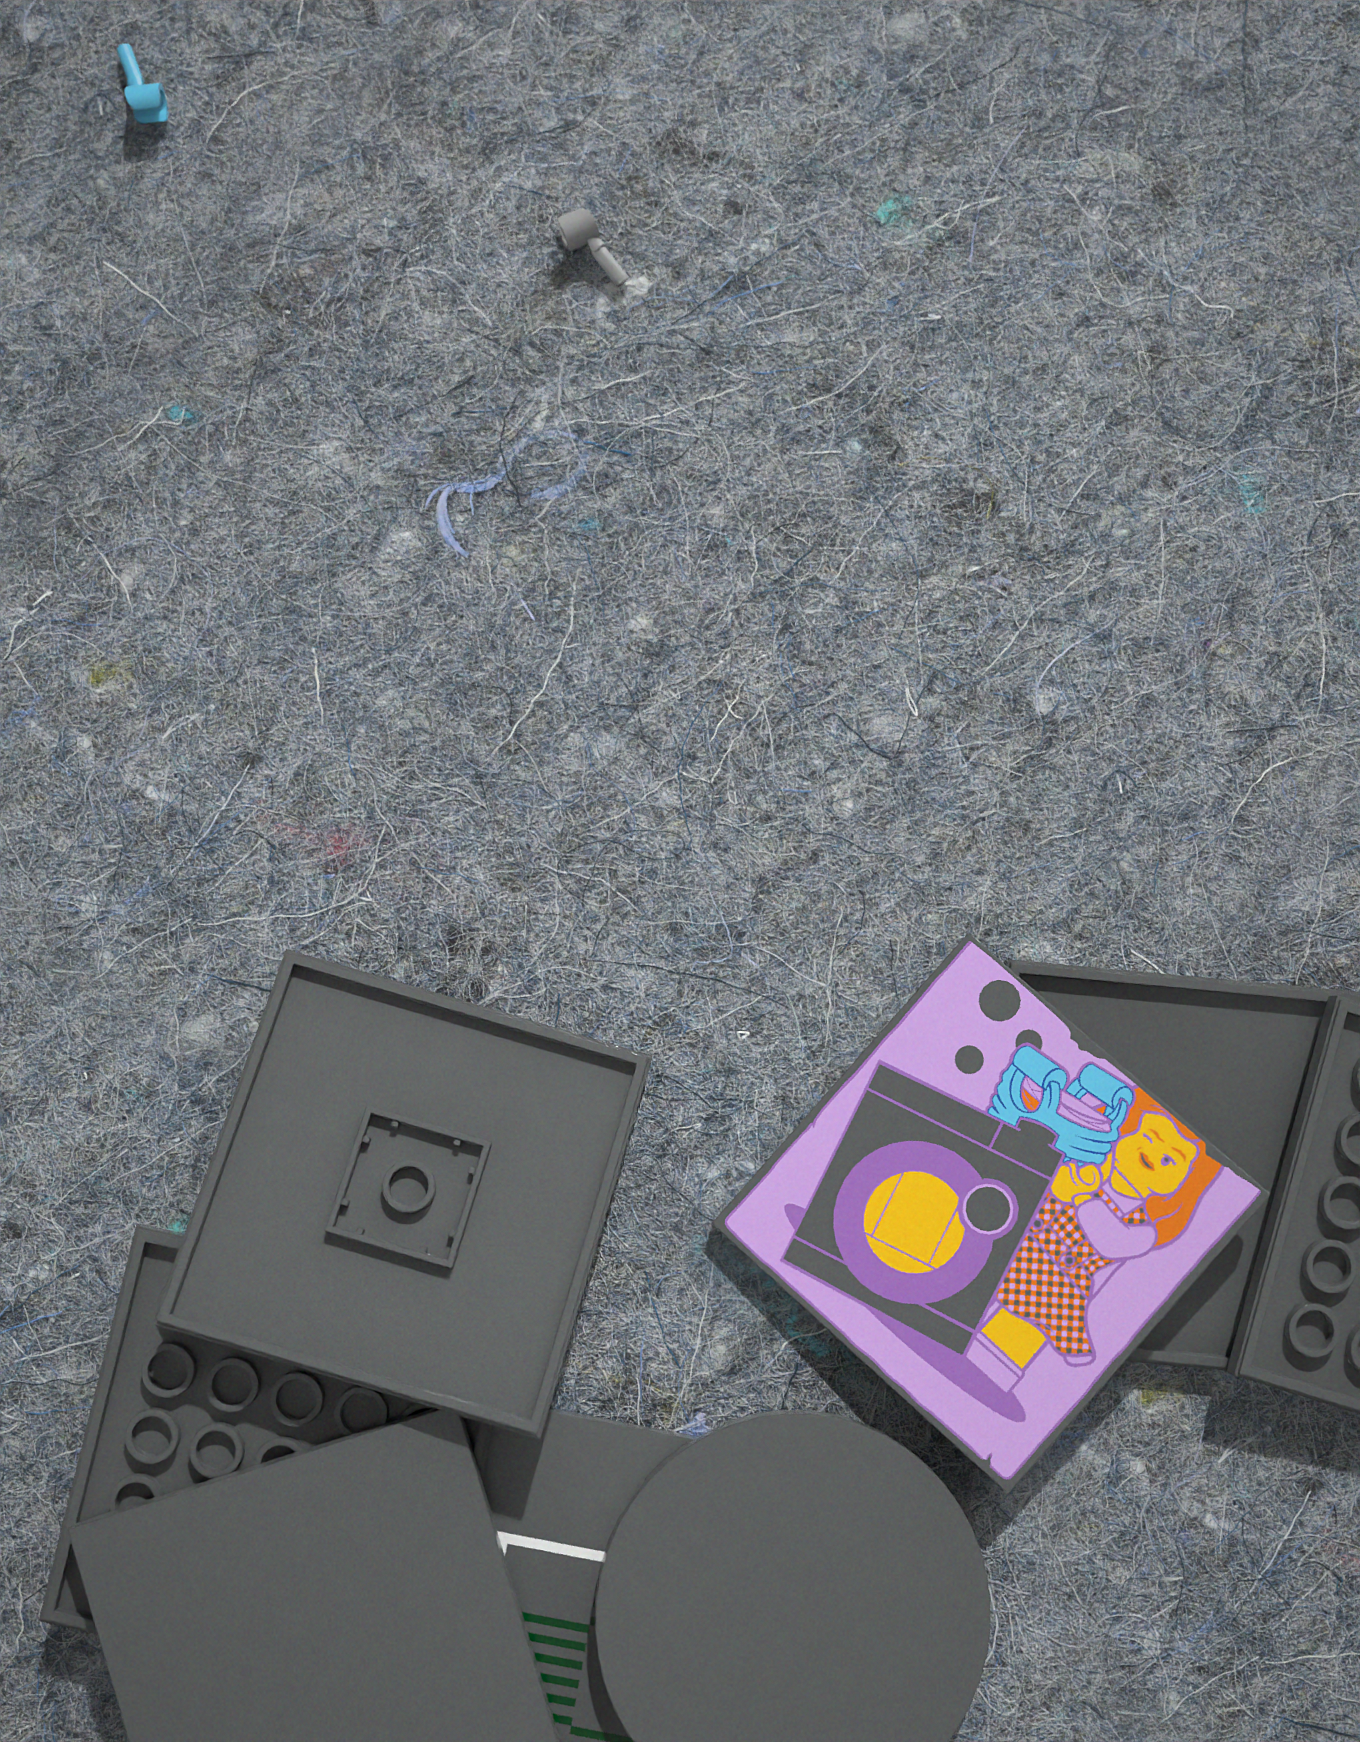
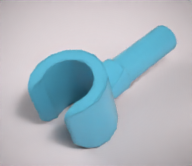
[117,44,168,124]

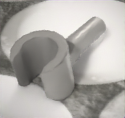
[558,209,629,287]

